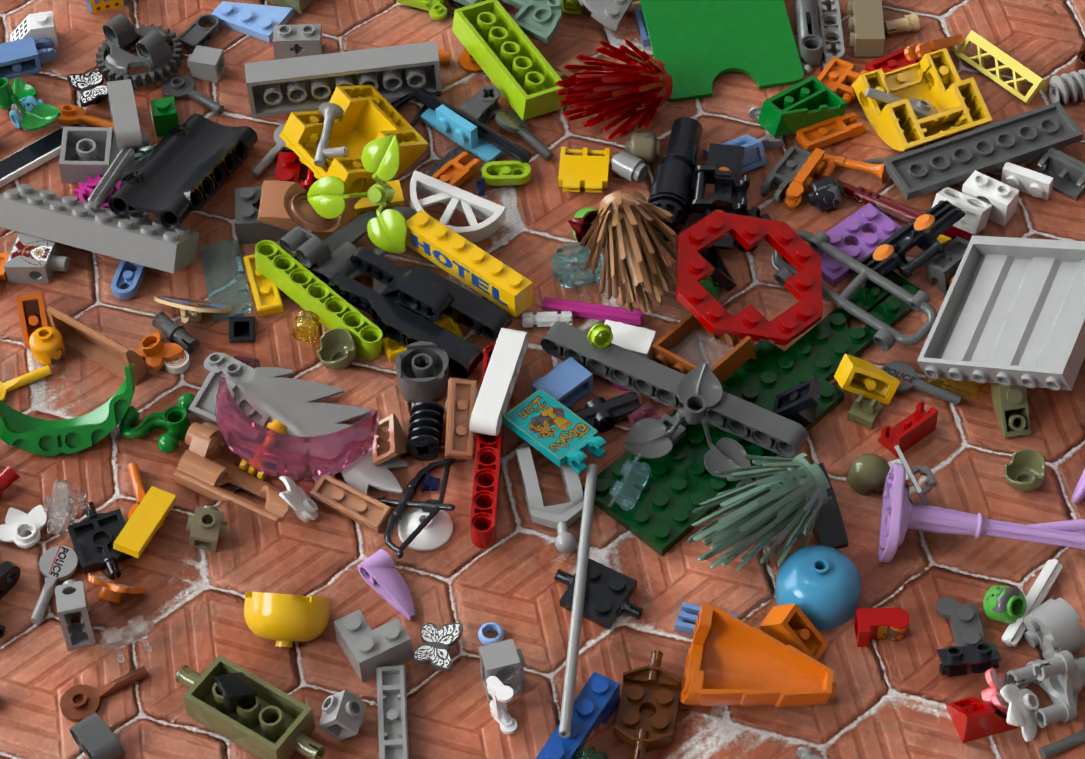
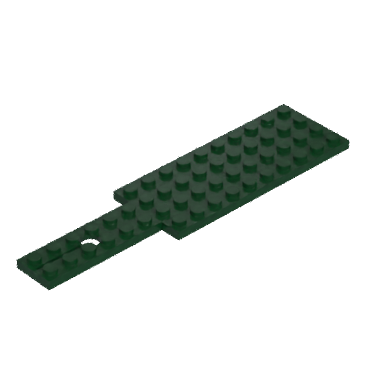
[582,271,926,556]

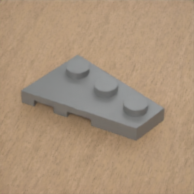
[188,364,272,443]

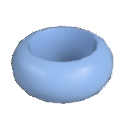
[478,622,505,645]

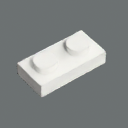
[1001,162,1053,200]

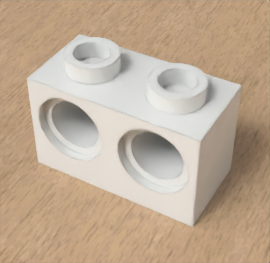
[932,187,993,235]

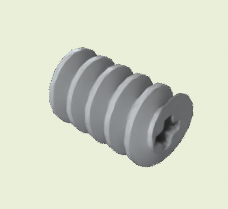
[1049,69,1085,104]

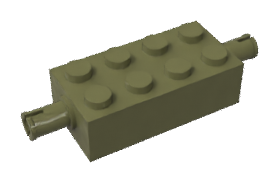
[175,655,326,759]

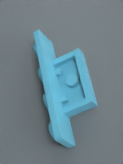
[421,104,504,163]

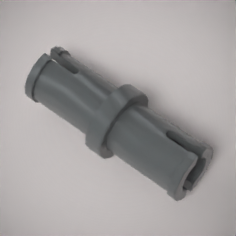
[152,312,199,354]

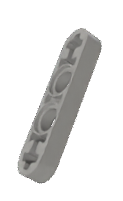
[818,0,845,65]

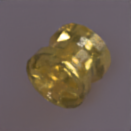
[292,310,320,343]

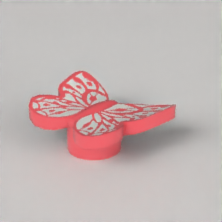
[981,667,1010,716]

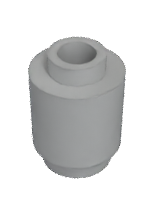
[611,151,649,183]

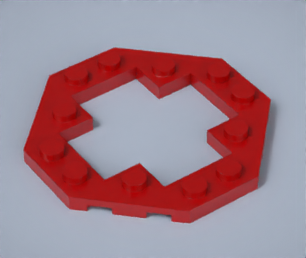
[676,211,823,346]

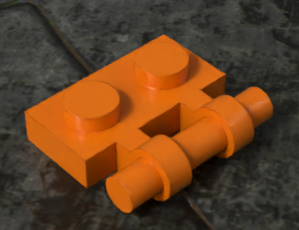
[817,56,868,106]

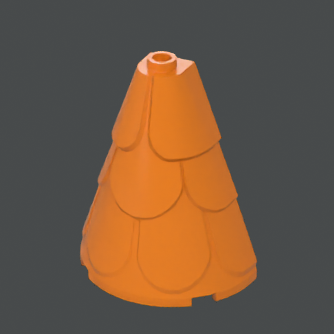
[680,603,837,708]

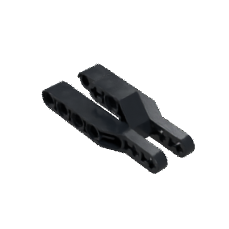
[328,247,512,378]

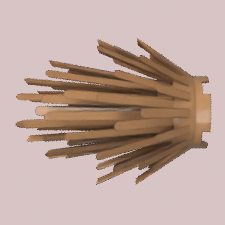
[580,190,678,314]

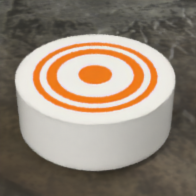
[164,350,190,374]

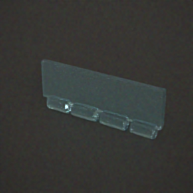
[199,240,253,323]

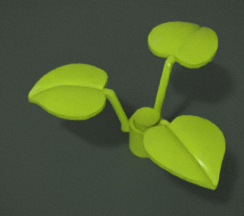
[307,134,408,253]

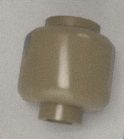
[625,131,661,164]

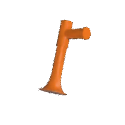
[819,153,889,184]

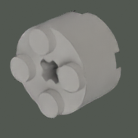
[1023,596,1085,660]

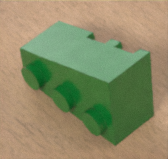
[757,75,848,137]

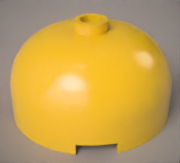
[244,592,331,647]

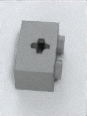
[273,24,324,60]

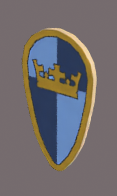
[154,296,232,323]

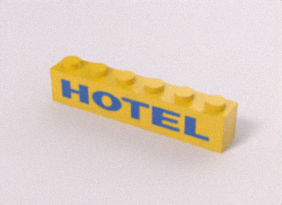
[406,210,534,317]

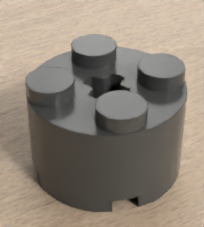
[395,341,450,402]

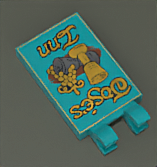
[502,388,607,474]

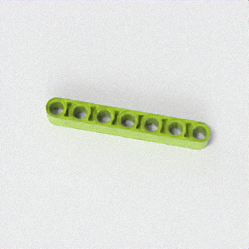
[255,240,383,360]

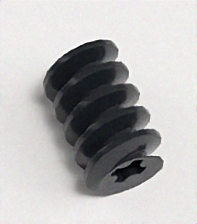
[406,401,445,461]

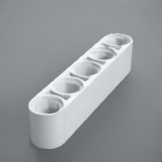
[469,328,529,436]

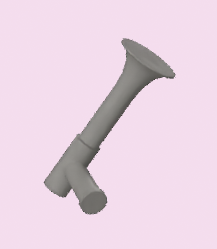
[314,103,349,167]

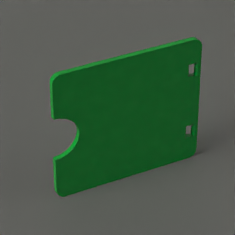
[639,0,804,102]

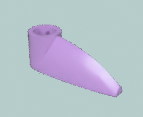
[357,549,415,621]

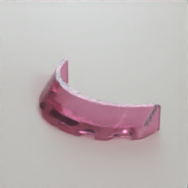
[215,377,379,480]

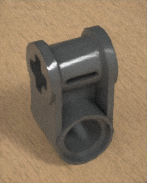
[459,85,501,126]

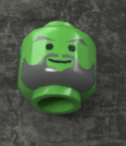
[983,584,1027,624]

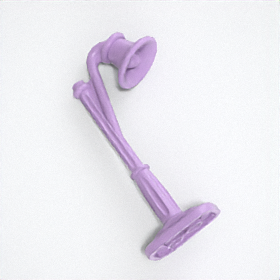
[878,463,1085,563]

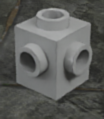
[317,690,367,741]

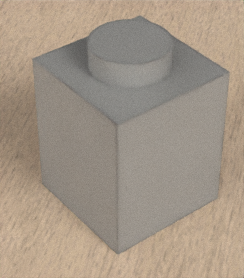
[187,45,226,83]

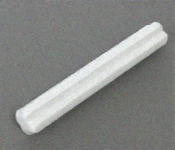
[1002,559,1063,647]

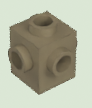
[186,506,228,552]

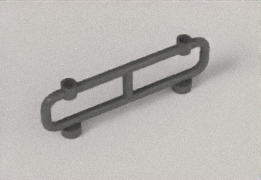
[773,230,937,351]

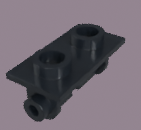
[937,642,1001,678]

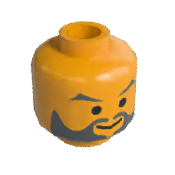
[29,326,66,365]

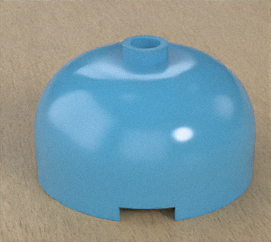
[775,545,861,630]

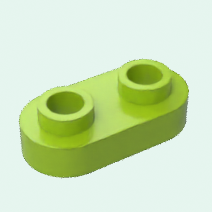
[481,161,531,186]

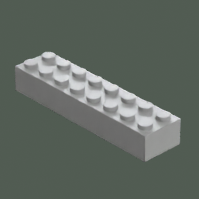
[244,41,442,118]
[0,184,199,274]

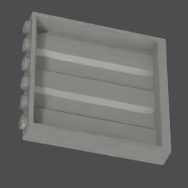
[917,235,1085,390]

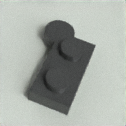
[936,597,986,647]

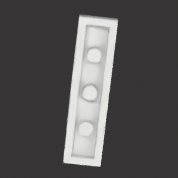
[410,170,506,243]

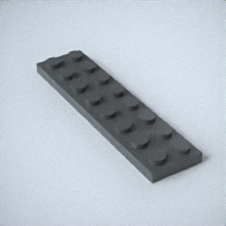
[883,102,1083,200]

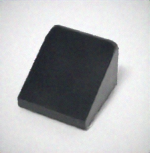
[229,316,257,343]
[215,672,257,709]

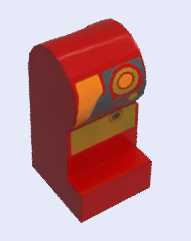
[853,607,910,647]

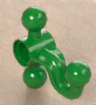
[119,393,195,454]

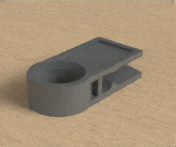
[179,14,220,53]

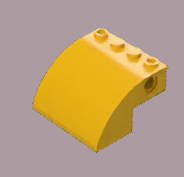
[852,48,993,151]
[279,85,429,194]

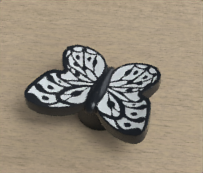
[67,70,108,107]

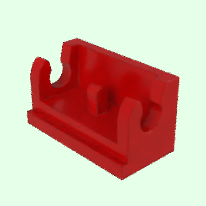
[878,401,938,457]

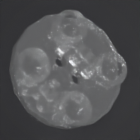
[43,479,88,535]
[99,616,155,663]

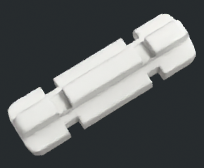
[522,311,573,328]

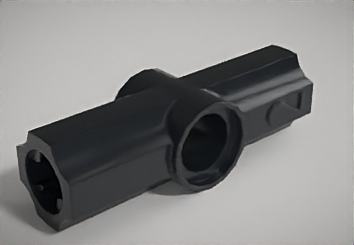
[574,391,642,433]

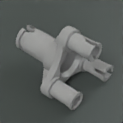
[1006,650,1085,728]

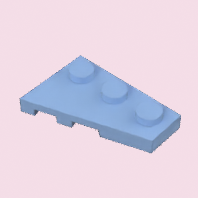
[211,1,294,43]

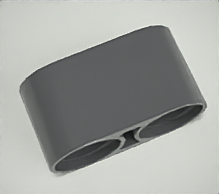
[69,712,124,759]

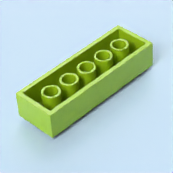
[452,0,568,121]

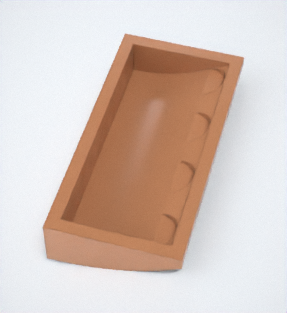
[46,306,149,386]

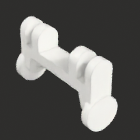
[486,676,518,734]

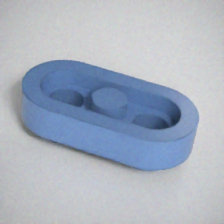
[111,260,146,300]

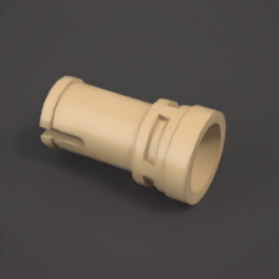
[884,12,920,36]

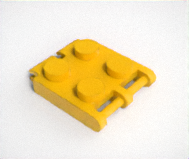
[558,147,610,193]

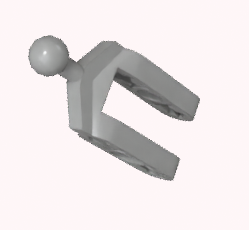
[516,447,584,553]

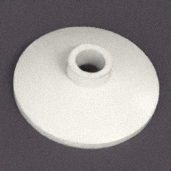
[398,508,453,552]

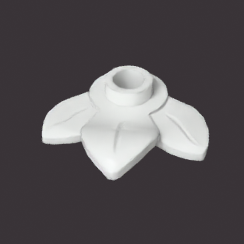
[279,476,318,523]
[0,505,47,548]
[1000,684,1039,742]

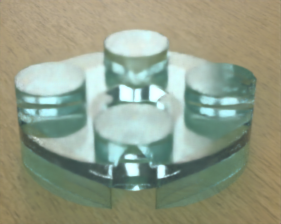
[551,242,602,288]

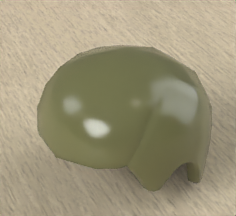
[317,328,357,370]
[1004,449,1047,492]
[847,454,890,495]

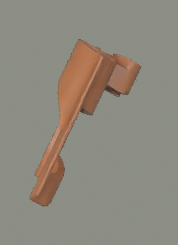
[174,421,289,522]

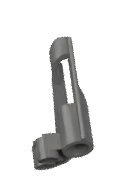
[279,206,417,285]

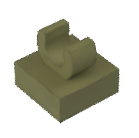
[847,393,884,429]

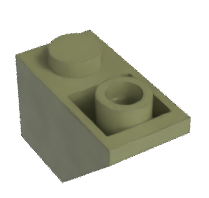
[990,383,1031,438]

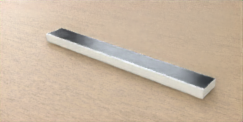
[0,125,68,188]

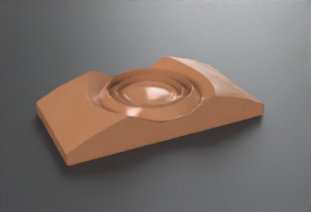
[257,180,356,246]

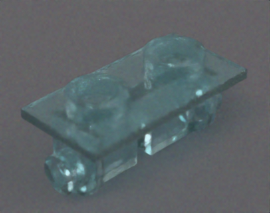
[608,453,651,511]

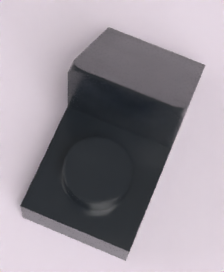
[773,377,823,424]

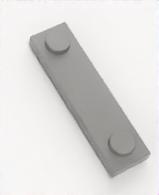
[376,665,409,759]

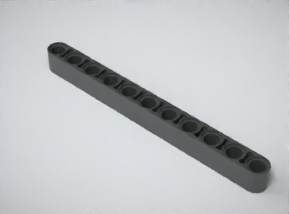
[540,321,809,458]

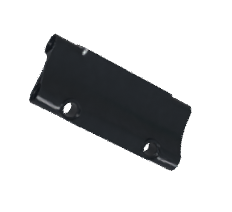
[108,114,258,229]

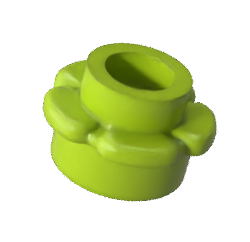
[587,323,613,348]

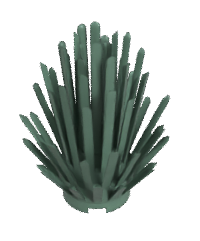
[687,453,832,572]

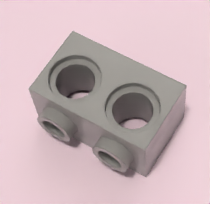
[479,639,526,703]

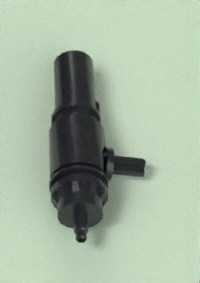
[648,117,703,244]

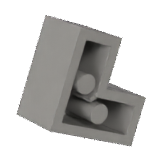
[333,610,413,682]

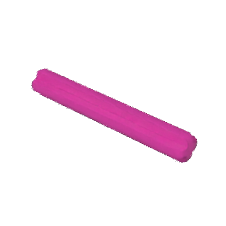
[542,297,644,326]

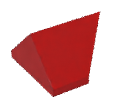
[946,696,1017,743]

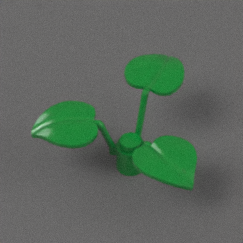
[0,77,62,130]

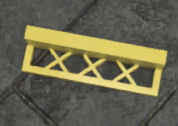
[955,30,1049,104]

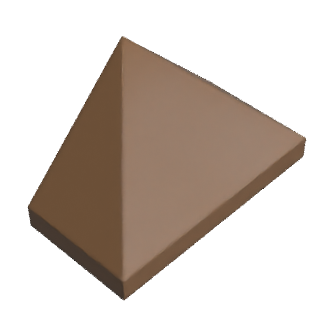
[372,414,408,466]

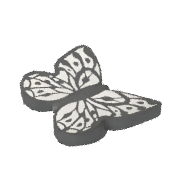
[413,622,463,672]

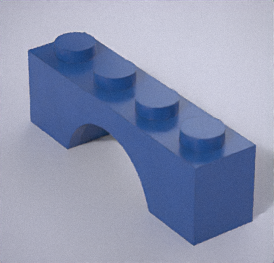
[536,671,620,759]

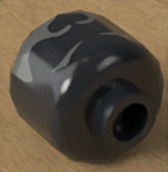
[807,176,846,212]

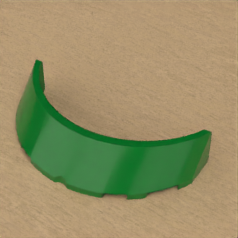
[0,363,137,456]

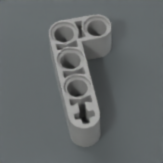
[107,79,143,150]

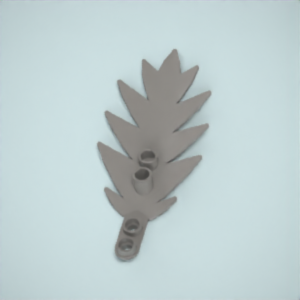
[204,352,408,495]

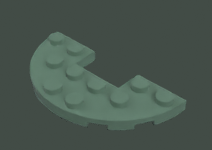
[454,0,562,45]

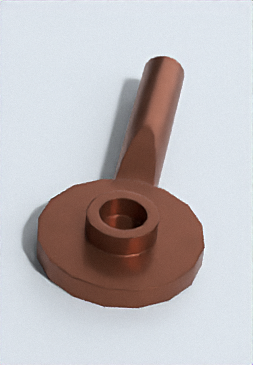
[60,666,149,722]

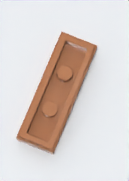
[444,377,477,460]
[309,473,394,533]

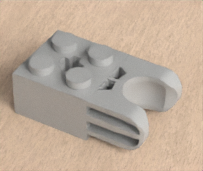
[59,127,150,183]

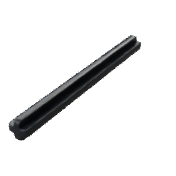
[415,88,532,163]

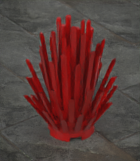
[555,39,673,140]

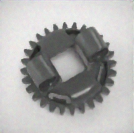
[96,14,183,89]

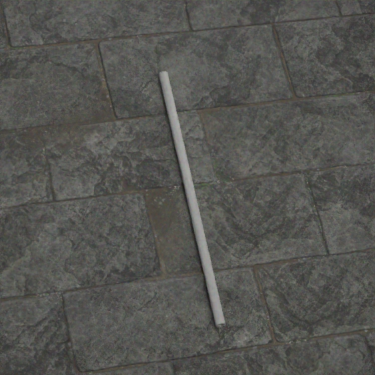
[559,464,598,738]

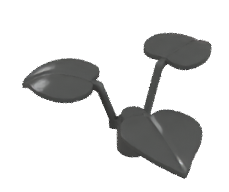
[623,362,751,479]

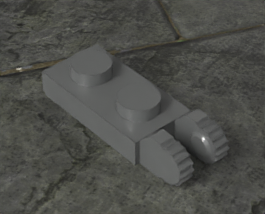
[760,145,812,202]

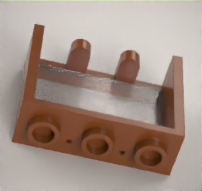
[652,313,756,384]

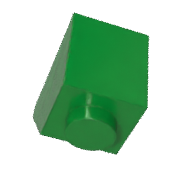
[150,96,179,137]

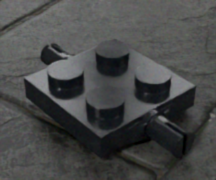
[67,502,133,579]
[554,558,643,630]

